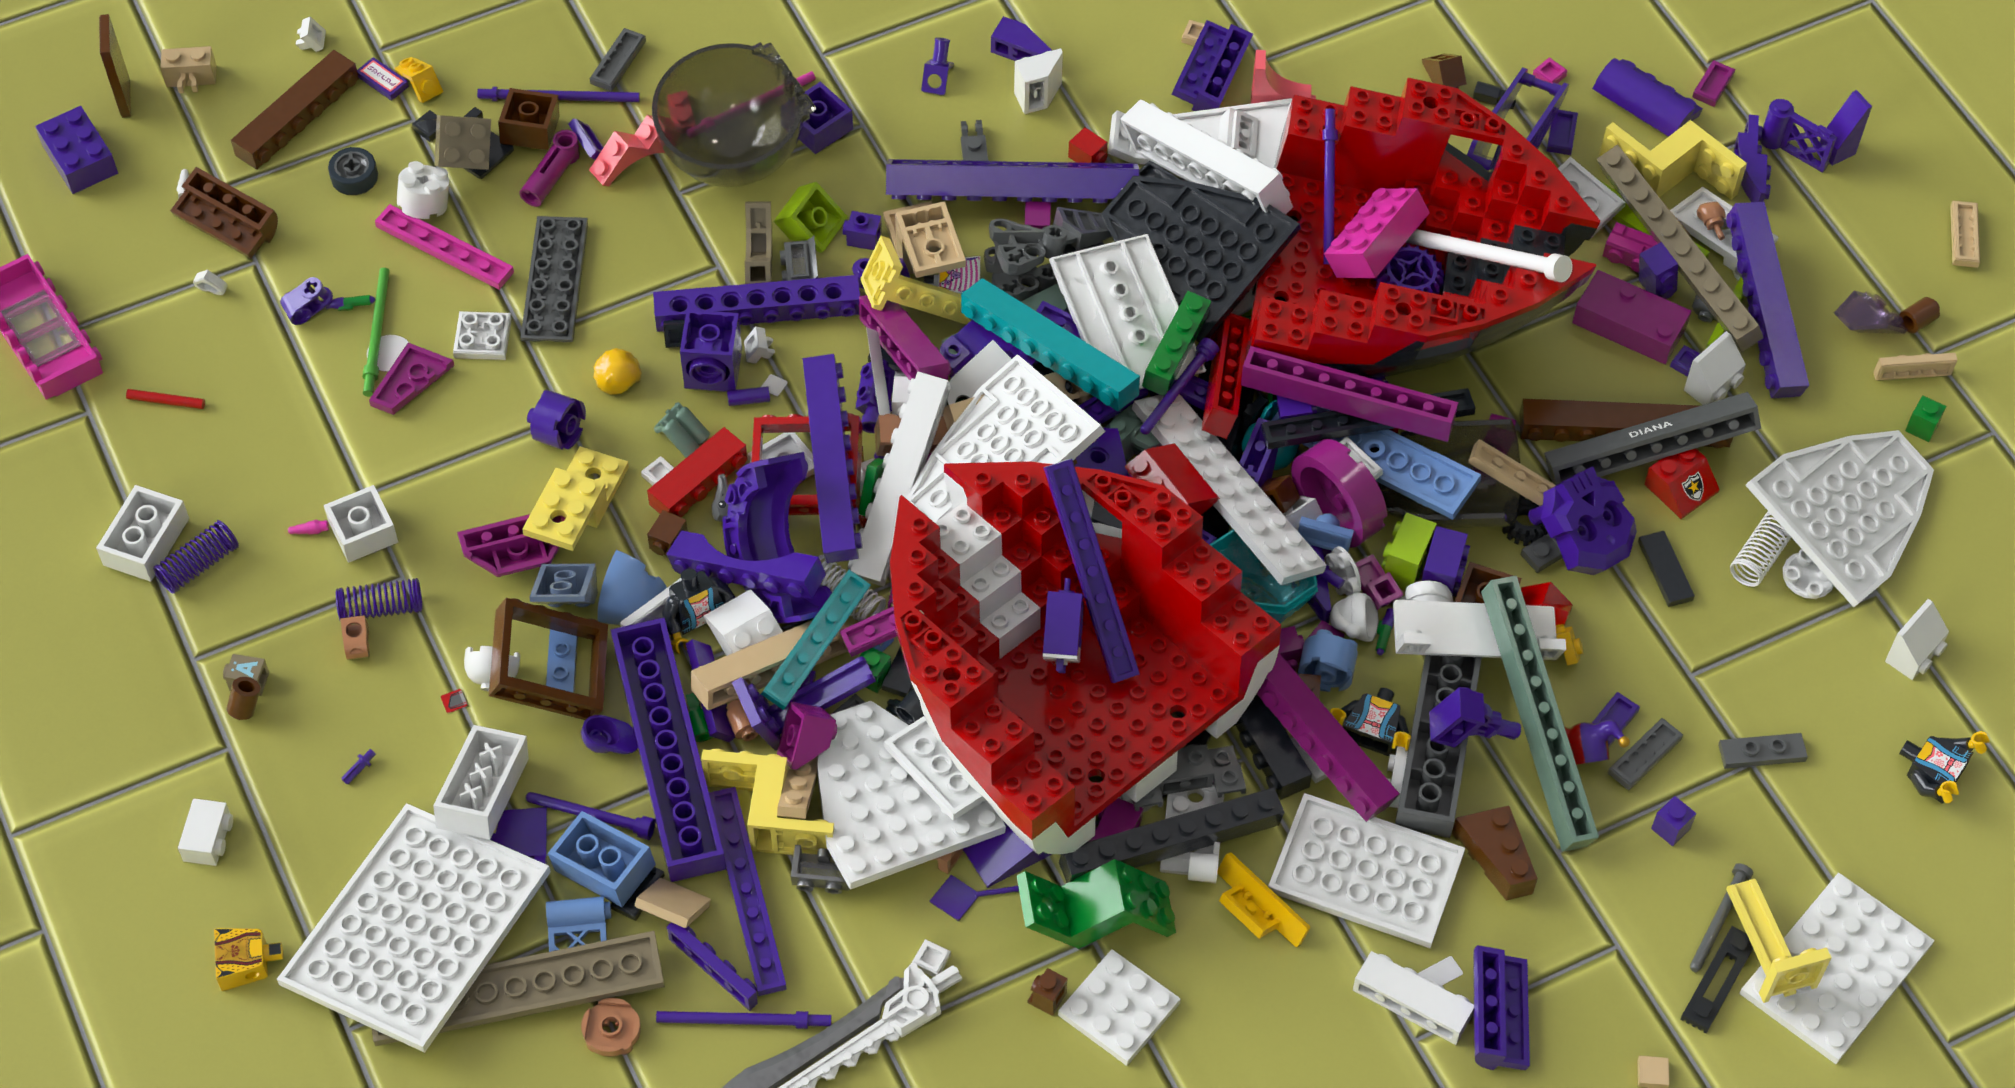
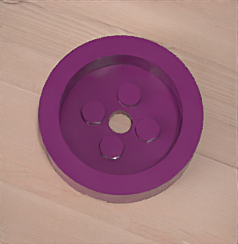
[1291,439,1387,548]

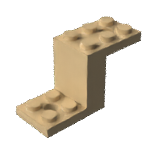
[883,201,966,278]

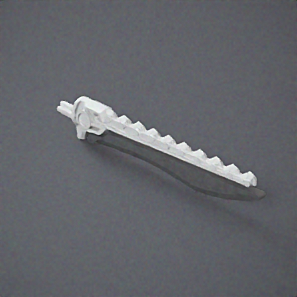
[722,963,962,1088]

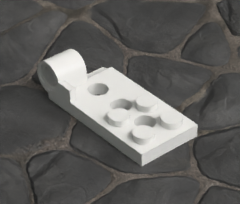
[1670,187,1778,281]
[1160,782,1224,883]

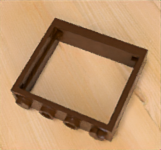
[489,598,608,720]

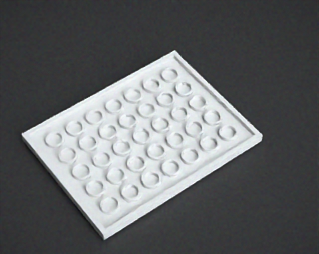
[277,803,551,1053]

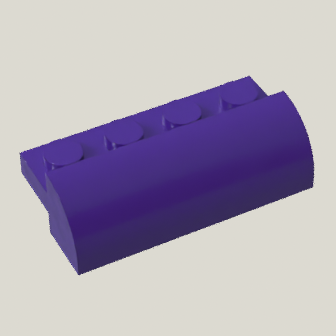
[1171,20,1253,111]
[1592,58,1703,137]
[1473,945,1530,1071]

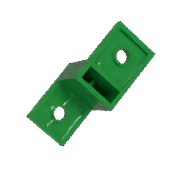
[1016,859,1176,949]

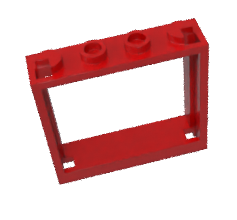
[751,413,863,515]

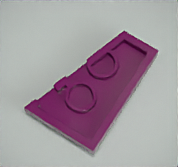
[369,342,455,415]

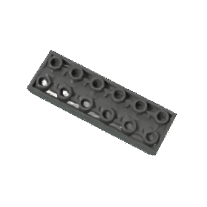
[520,216,588,342]

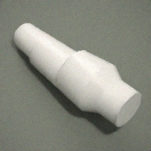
[177,169,189,198]

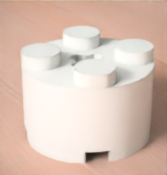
[397,161,449,219]

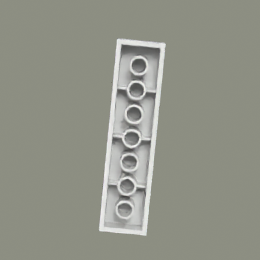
[1120,99,1293,214]

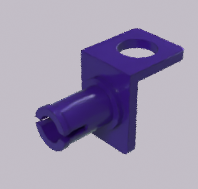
[921,38,954,95]

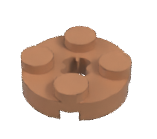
[581,998,641,1057]

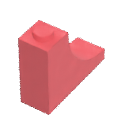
[1251,50,1316,104]

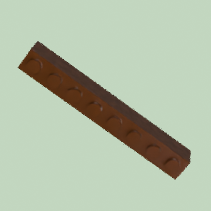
[1519,398,1733,448]

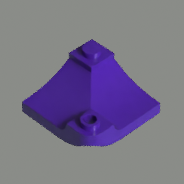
[939,320,1039,378]

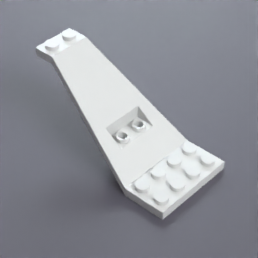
[1108,98,1292,168]

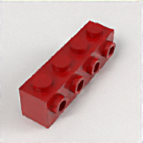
[647,427,748,517]

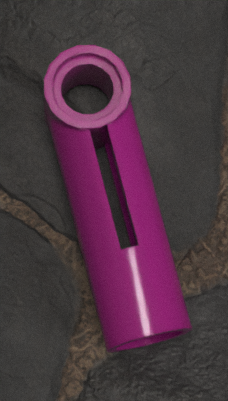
[519,130,580,207]

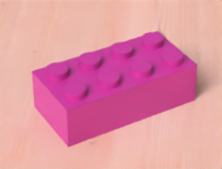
[1324,188,1430,278]

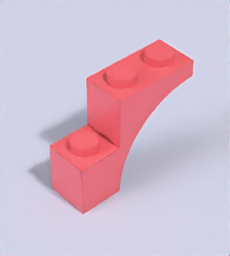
[589,115,680,186]

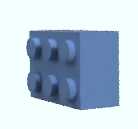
[548,811,656,907]

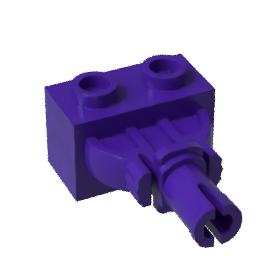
[1429,687,1521,748]

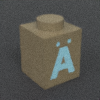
[223,654,269,696]

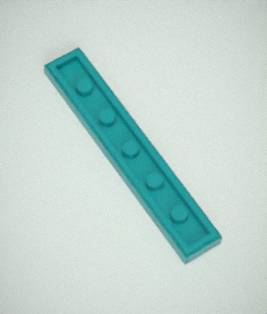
[761,569,871,710]

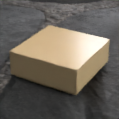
[1181,20,1204,46]
[1637,1056,1669,1088]

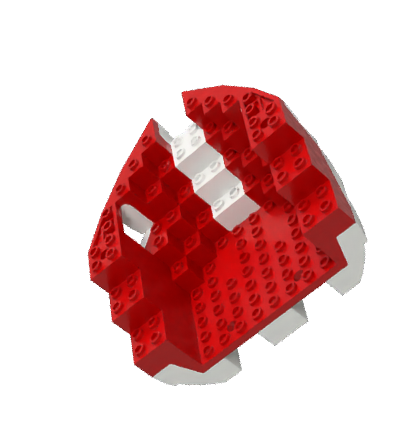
[890,461,1281,855]

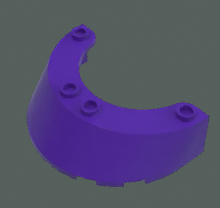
[723,452,832,623]

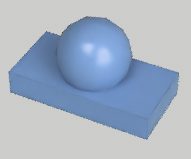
[1298,513,1354,552]

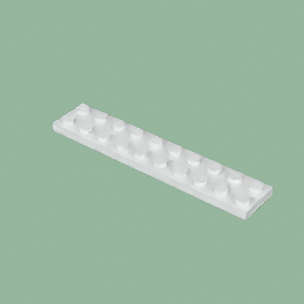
[1132,395,1327,585]

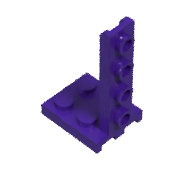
[732,656,876,751]

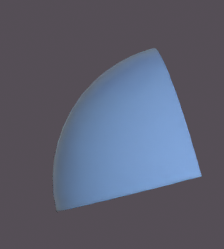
[598,550,667,625]

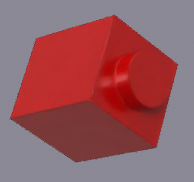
[1068,127,1108,163]

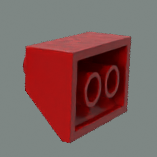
[1124,443,1220,515]

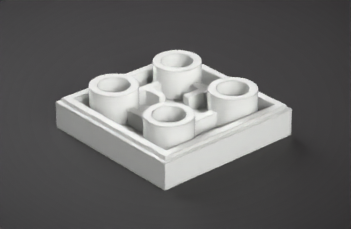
[453,311,512,360]

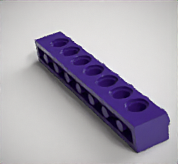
[653,275,860,332]

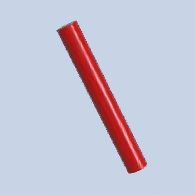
[126,389,205,409]

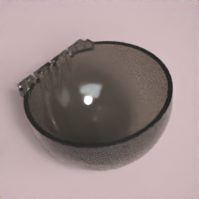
[652,42,816,187]

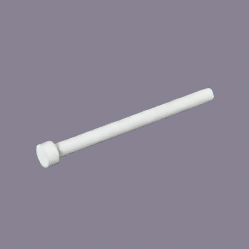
[1405,229,1572,282]

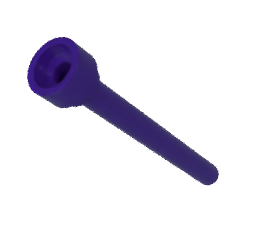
[1140,338,1219,435]
[525,792,656,840]

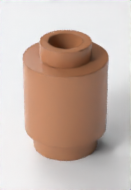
[726,698,758,741]

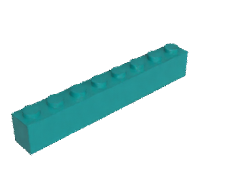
[961,278,1140,411]

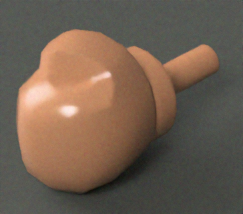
[1697,202,1726,240]

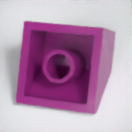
[777,702,837,770]

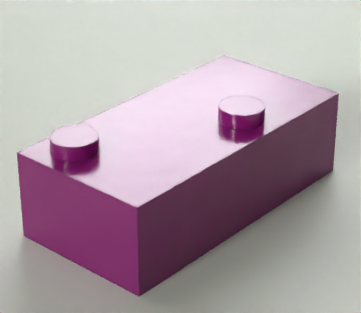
[1572,270,1692,365]

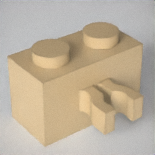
[161,46,217,93]

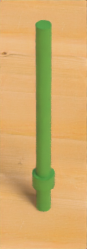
[362,268,390,397]

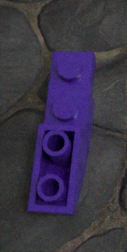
[1734,114,1771,202]

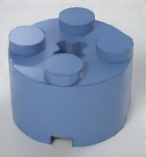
[1298,629,1358,692]

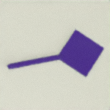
[929,875,1019,921]

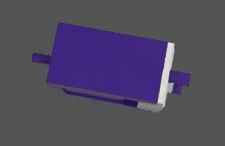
[1043,578,1085,673]

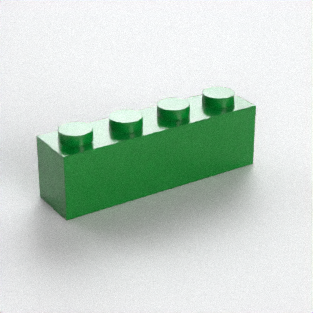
[1142,291,1211,396]

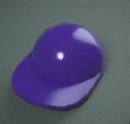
[581,715,638,754]

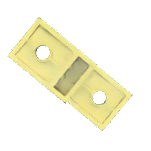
[522,446,629,551]

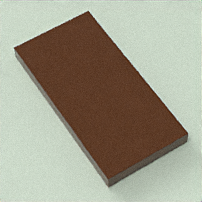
[99,14,131,118]

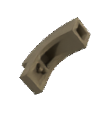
[745,201,773,284]

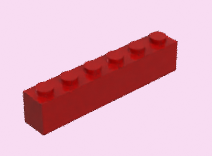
[1202,313,1250,439]

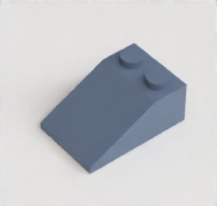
[529,563,598,607]

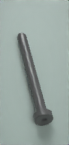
[1690,863,1753,972]

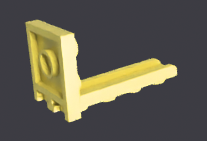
[860,236,972,325]
[1726,879,1832,1003]

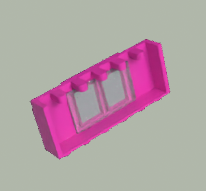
[0,254,103,400]

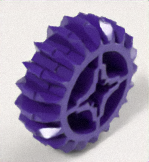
[1374,243,1444,294]

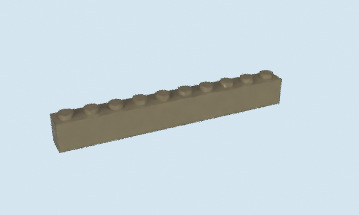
[1597,144,1763,352]

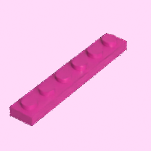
[375,204,514,290]

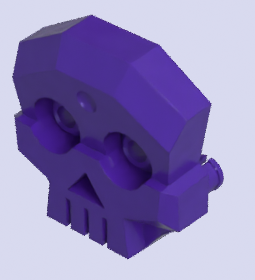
[1528,467,1637,575]

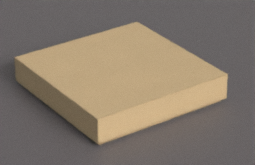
[635,878,711,928]

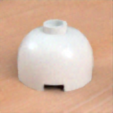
[464,646,521,691]

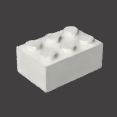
[96,485,189,582]

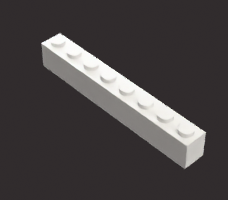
[848,372,951,587]

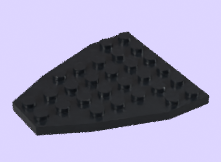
[1101,176,1301,342]

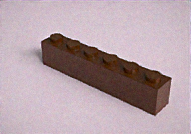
[231,50,359,170]

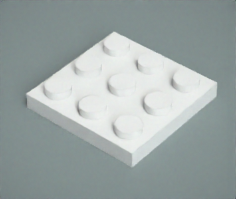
[1058,949,1181,1066]

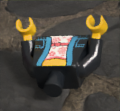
[662,569,736,654]
[1330,688,1411,757]
[1899,731,1990,804]

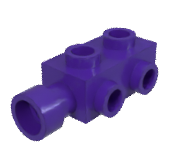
[855,359,895,433]

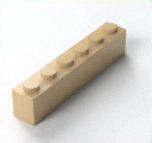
[691,620,848,711]

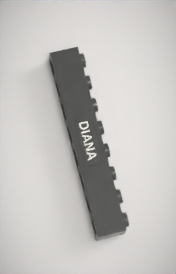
[1544,392,1762,485]

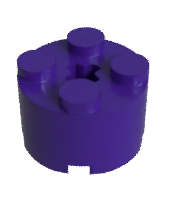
[527,390,586,450]

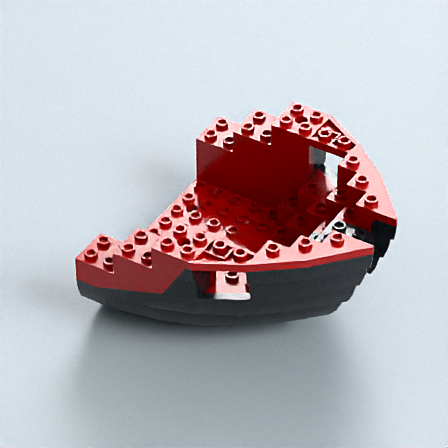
[1245,78,1600,378]

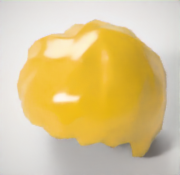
[593,348,642,395]

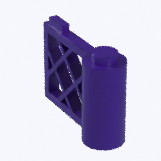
[1760,99,1837,173]

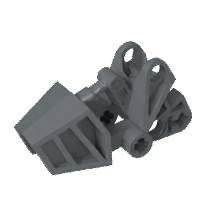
[984,207,1112,302]

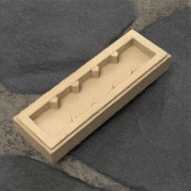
[1950,201,1980,268]
[1874,353,1957,380]

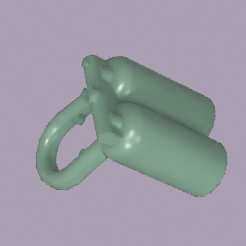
[654,402,710,458]

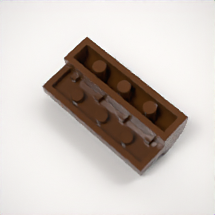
[170,167,278,259]

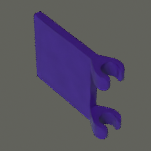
[490,807,547,865]

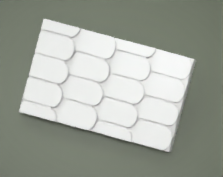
[1049,234,1206,389]

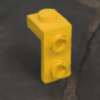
[394,57,444,103]
[1556,624,1583,665]

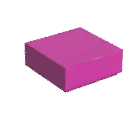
[1533,57,1568,84]

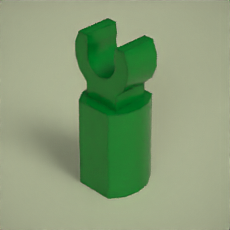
[686,693,713,742]

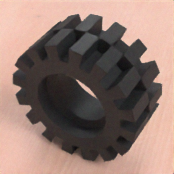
[1501,495,1548,546]

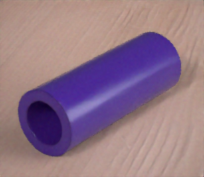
[727,386,770,406]

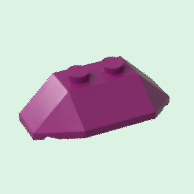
[457,514,566,577]

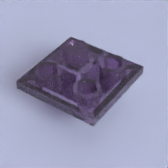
[1834,290,1908,334]

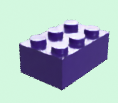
[35,106,119,194]

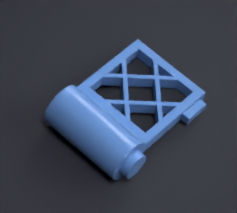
[546,896,612,952]

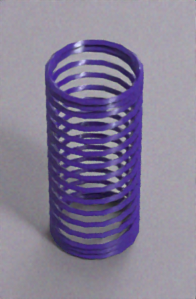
[153,520,239,594]
[335,578,422,622]

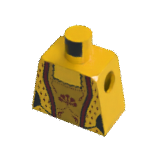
[214,928,284,991]

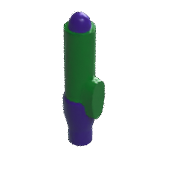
[326,295,376,311]
[1375,608,1394,656]

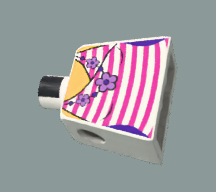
[924,256,980,294]

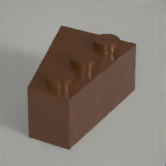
[1452,805,1538,901]

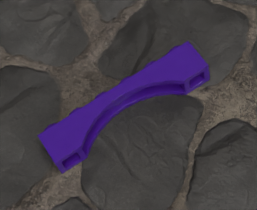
[666,530,826,599]

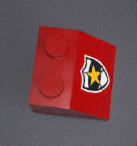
[1644,448,1720,519]

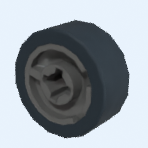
[328,147,378,195]

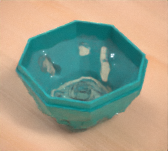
[1210,529,1318,624]

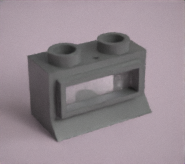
[780,236,818,281]

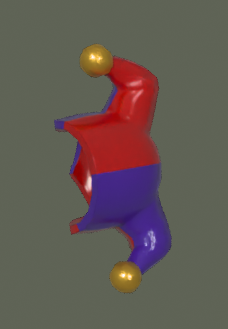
[1564,720,1630,765]

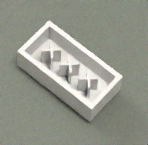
[433,725,529,840]

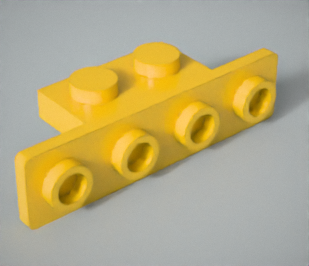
[1217,852,1310,947]

